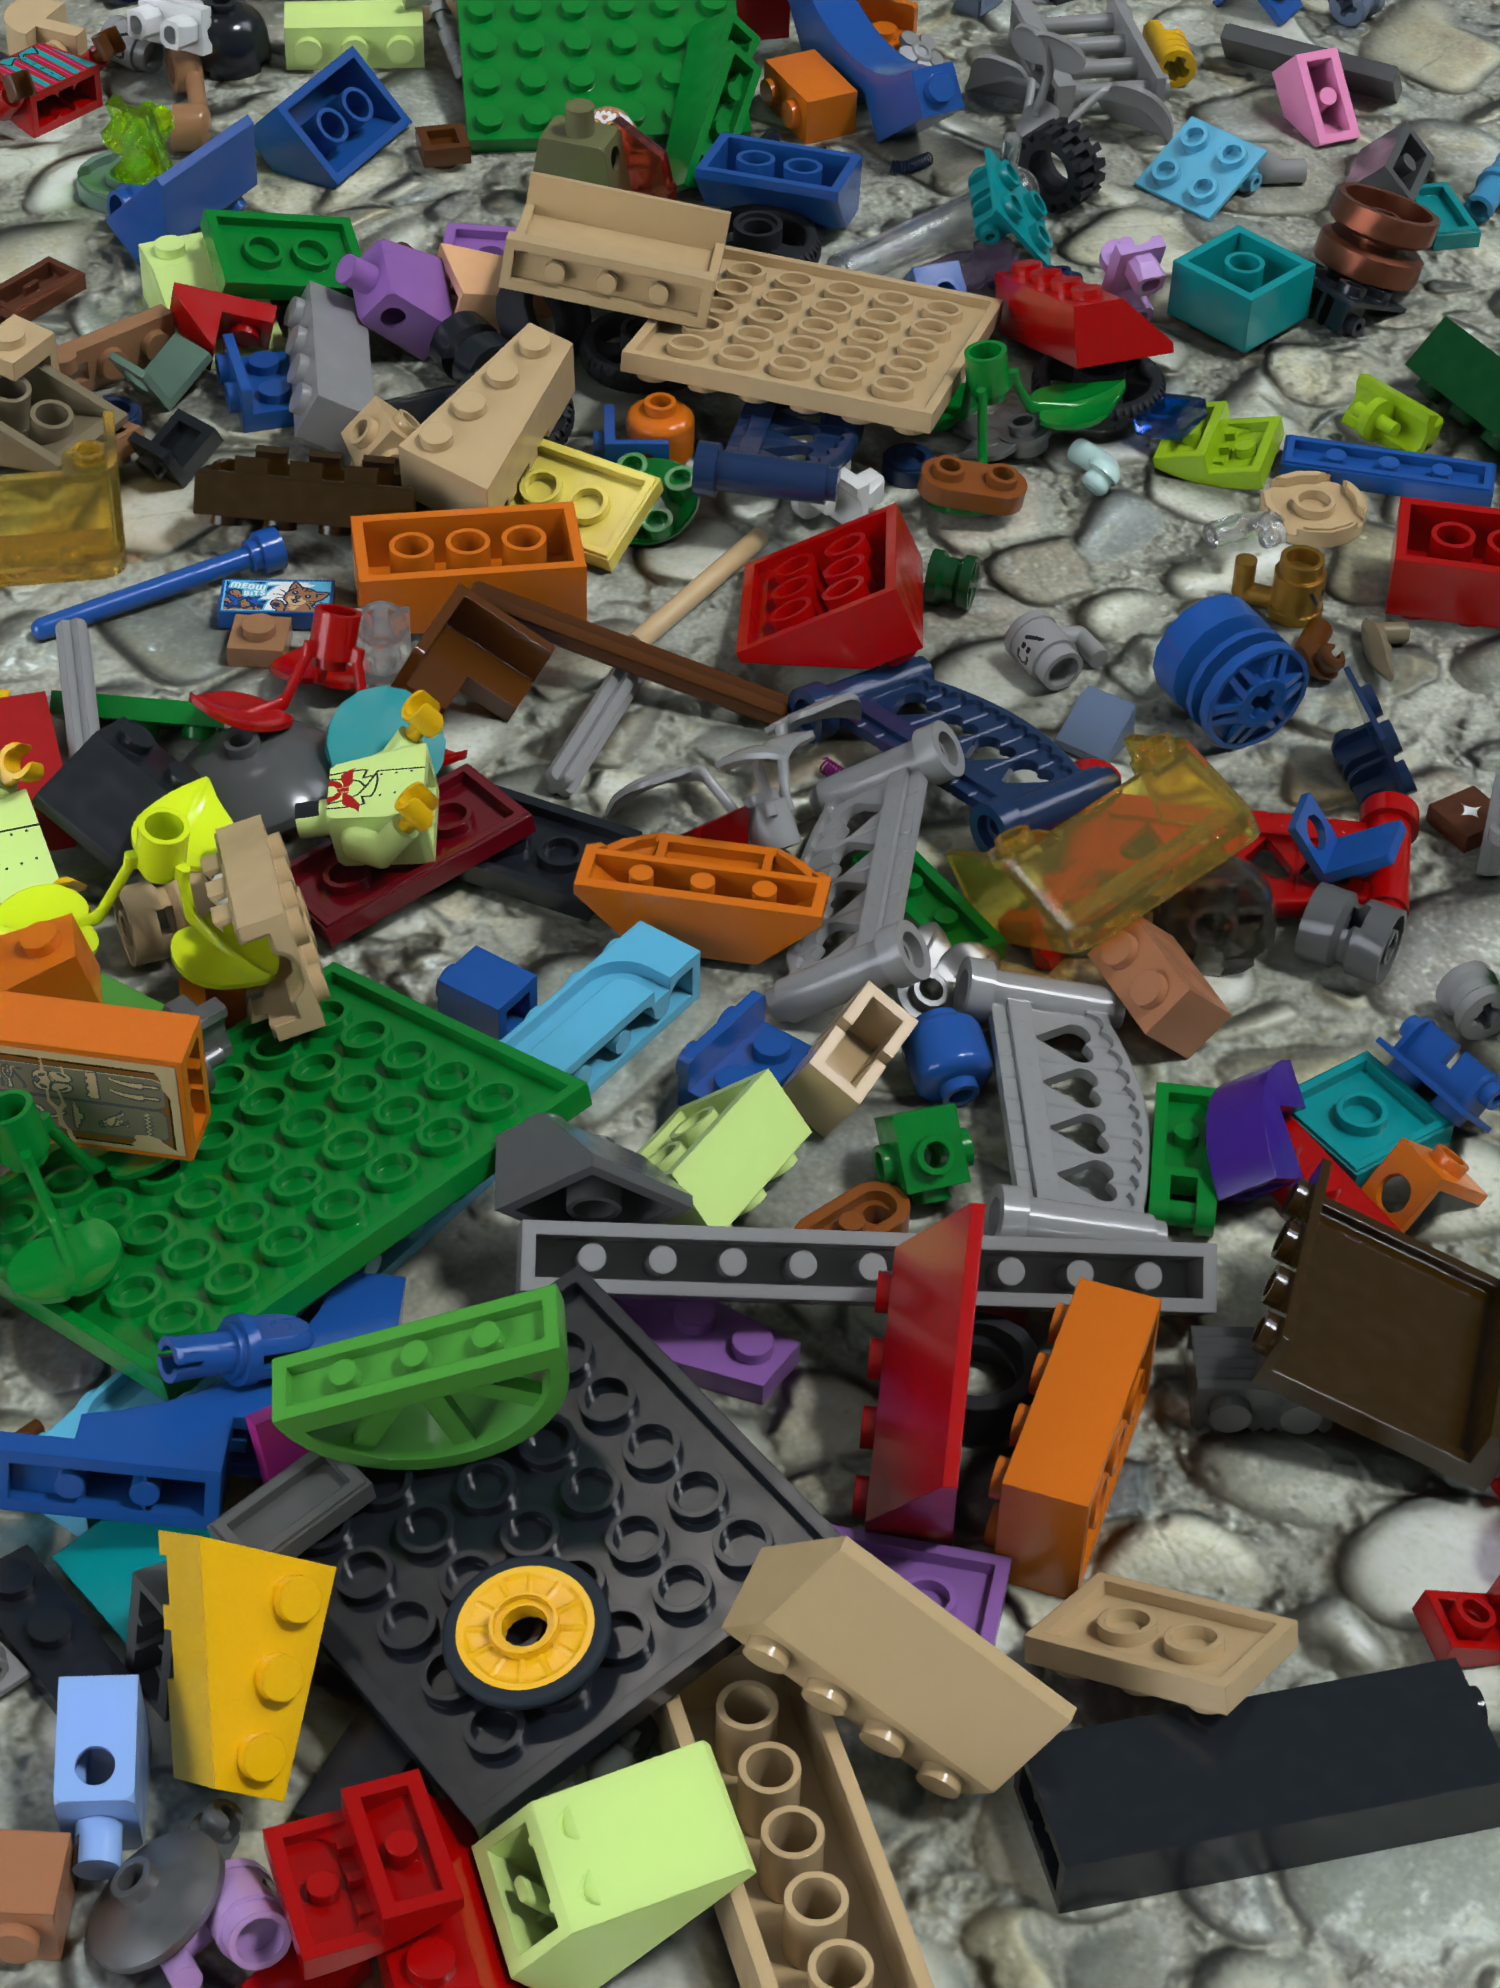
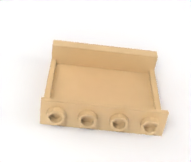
[498,171,732,329]

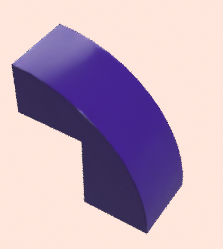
[1206,1060,1306,1202]

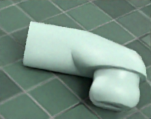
[1067,438,1120,496]

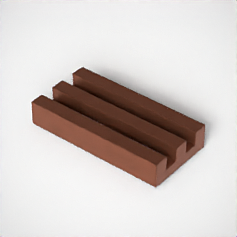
[0,256,87,324]

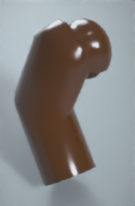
[1293,618,1346,682]

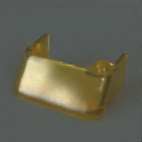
[0,410,128,587]
[945,733,1261,954]

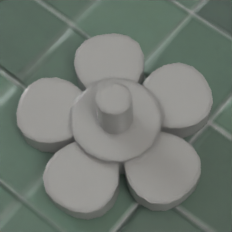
[898,30,944,66]

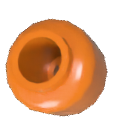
[625,392,695,465]

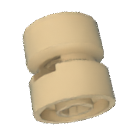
[113,871,216,967]

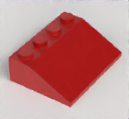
[736,503,923,669]
[852,1203,986,1546]

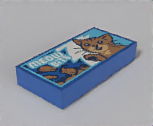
[218,579,336,630]

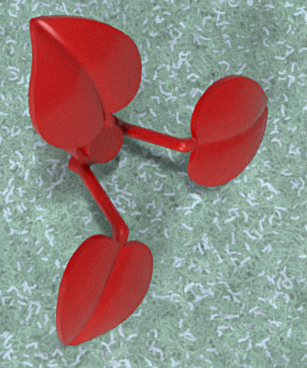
[188,603,468,766]

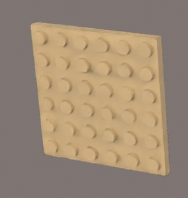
[620,245,1004,435]

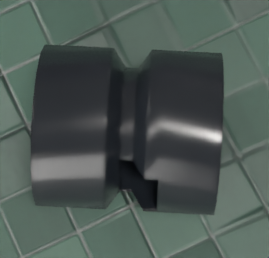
[430,310,509,383]

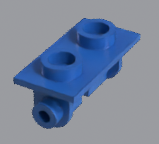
[1376,1015,1500,1133]

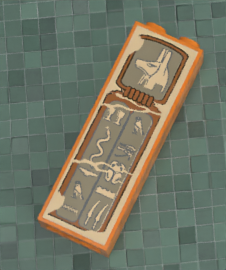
[0,990,211,1162]

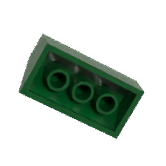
[1404,316,1500,454]

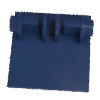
[1331,666,1417,807]

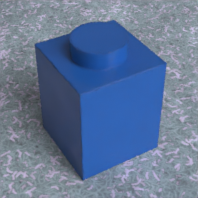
[436,945,538,1040]

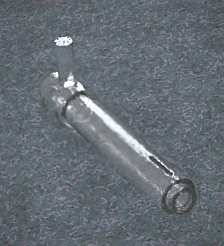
[825,132,1040,276]

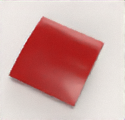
[263,1768,464,1980]

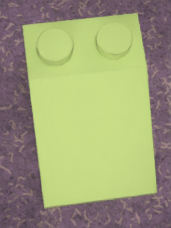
[138,232,286,371]

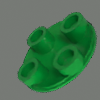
[617,452,701,546]

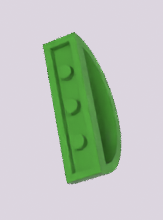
[272,1283,570,1470]

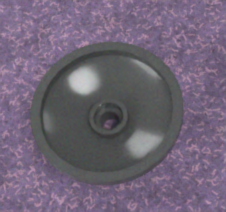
[182,720,331,835]

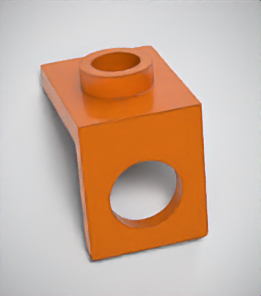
[1361,1137,1488,1233]

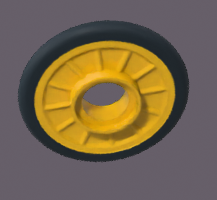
[442,1555,612,1710]

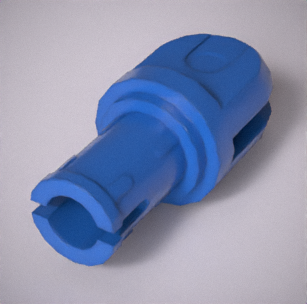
[157,1313,315,1387]

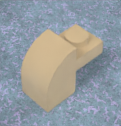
[4,0,88,55]

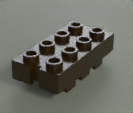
[193,445,432,536]

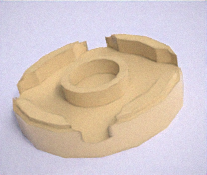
[1258,471,1368,548]

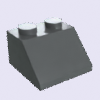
[495,1113,693,1224]

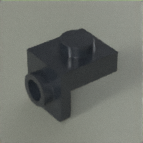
[127,408,224,488]

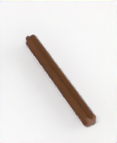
[470,581,790,725]

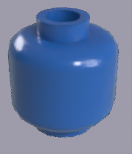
[901,1007,993,1107]

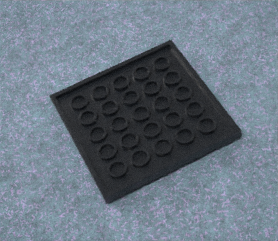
[296,1265,842,1840]

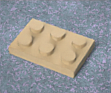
[1023,1572,1298,1716]

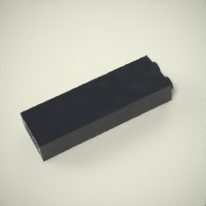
[1013,1657,1500,1914]

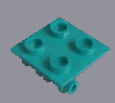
[968,147,1053,265]

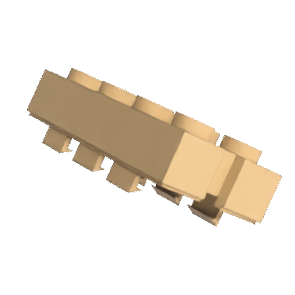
[200,814,331,1042]

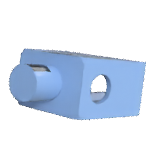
[53,1674,152,1880]

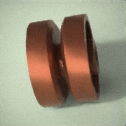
[1313,182,1441,291]

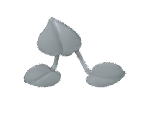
[965,23,1174,148]
[605,693,862,850]

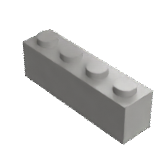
[283,281,374,458]

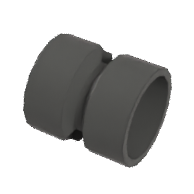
[1294,882,1407,985]

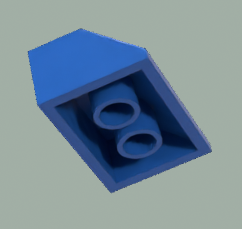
[254,45,412,189]
[105,114,258,266]
[695,132,863,230]

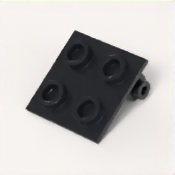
[1307,259,1407,337]

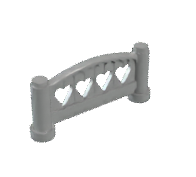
[766,720,965,1023]
[953,956,1168,1242]

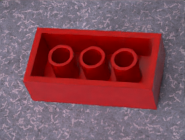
[1385,496,1500,629]

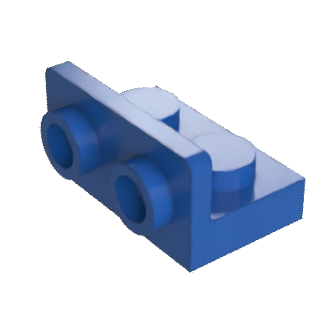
[215,333,294,433]
[675,990,812,1106]

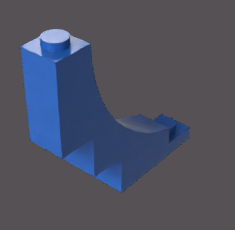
[788,0,965,143]
[0,1272,406,1530]

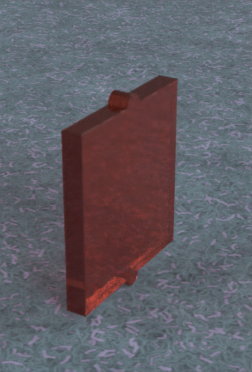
[612,116,677,201]

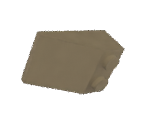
[0,361,129,475]

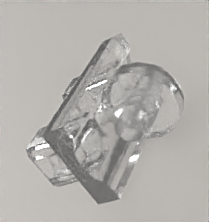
[353,600,411,689]

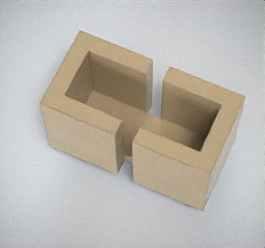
[782,981,919,1138]

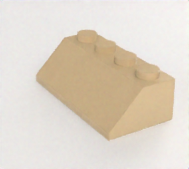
[721,1536,1077,1799]

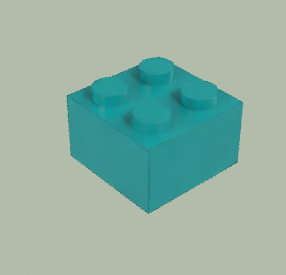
[1167,225,1316,353]

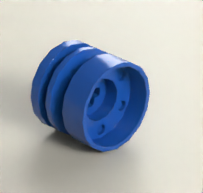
[1152,594,1309,750]

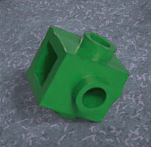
[873,1103,974,1206]

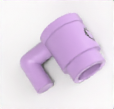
[160,1857,292,1988]

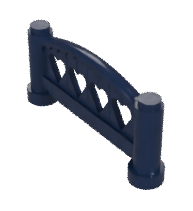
[692,395,865,505]
[788,656,1122,861]

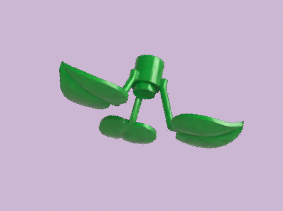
[926,340,1126,517]
[0,1089,175,1304]

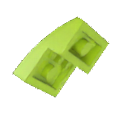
[1153,401,1285,490]

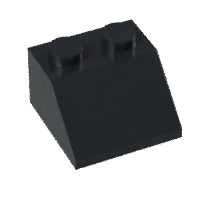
[31,717,217,879]

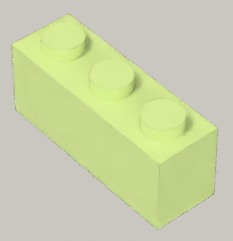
[284,0,425,70]

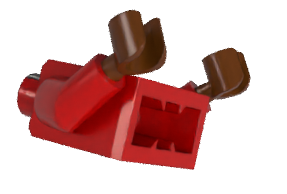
[0,26,126,138]

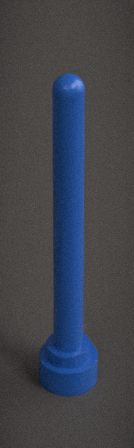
[31,526,288,640]

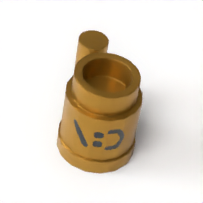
[1231,545,1327,628]

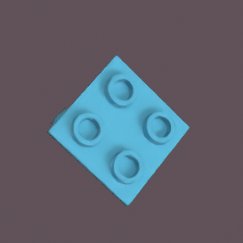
[1134,116,1268,221]

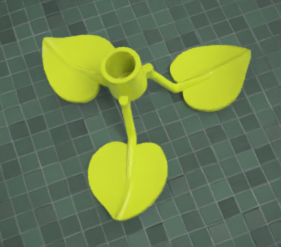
[0,776,280,990]

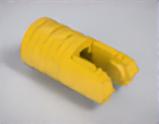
[1142,19,1197,88]

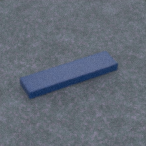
[1279,434,1497,507]

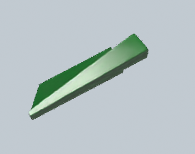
[657,9,762,197]

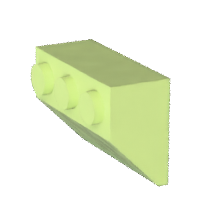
[636,1068,812,1227]

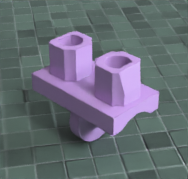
[1099,235,1166,322]

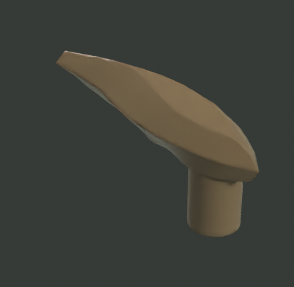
[1361,618,1410,682]

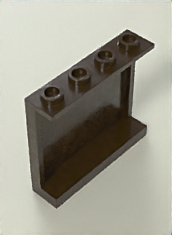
[1249,1158,1500,1492]

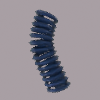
[889,152,933,174]

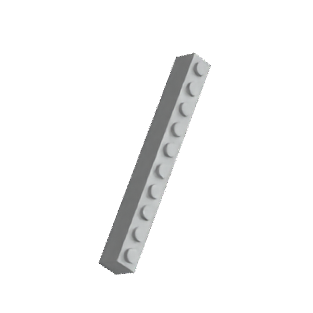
[515,1219,1217,1317]

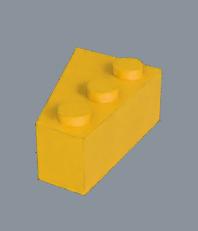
[158,1530,337,1802]

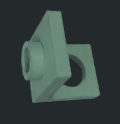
[108,333,213,411]

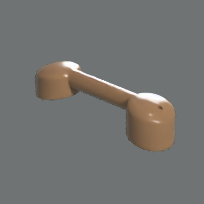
[165,48,212,152]

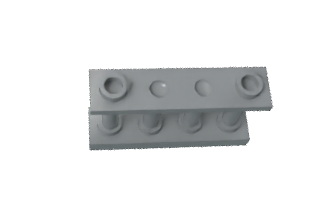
[1009,0,1171,118]

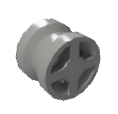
[1435,960,1500,1041]

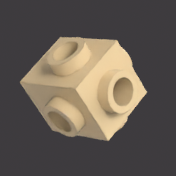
[341,395,420,474]

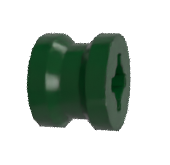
[923,548,980,611]

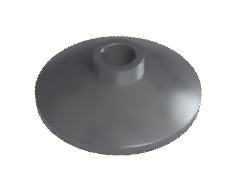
[88,1829,226,1974]

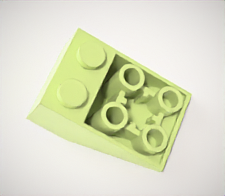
[471,1740,757,1988]

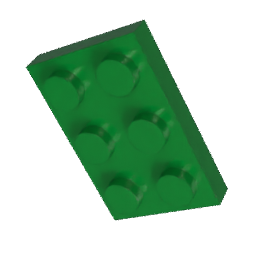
[199,209,362,301]

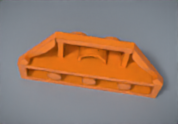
[574,832,831,965]

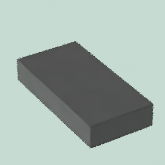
[206,1451,377,1558]

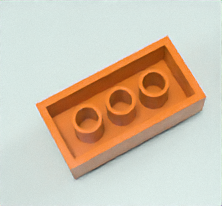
[350,501,587,638]
[983,1278,1162,1599]

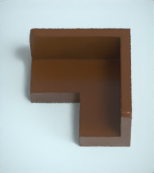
[391,583,555,722]

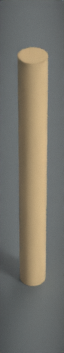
[628,527,769,645]

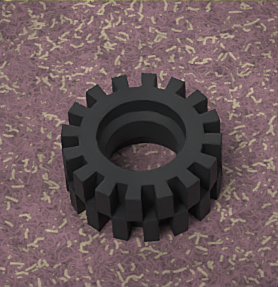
[1013,117,1106,214]

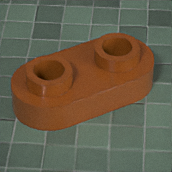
[917,455,1028,516]
[794,1181,911,1233]

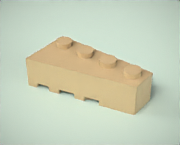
[398,322,575,510]

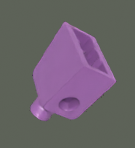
[335,239,453,361]

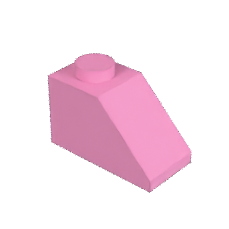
[1272,47,1361,148]

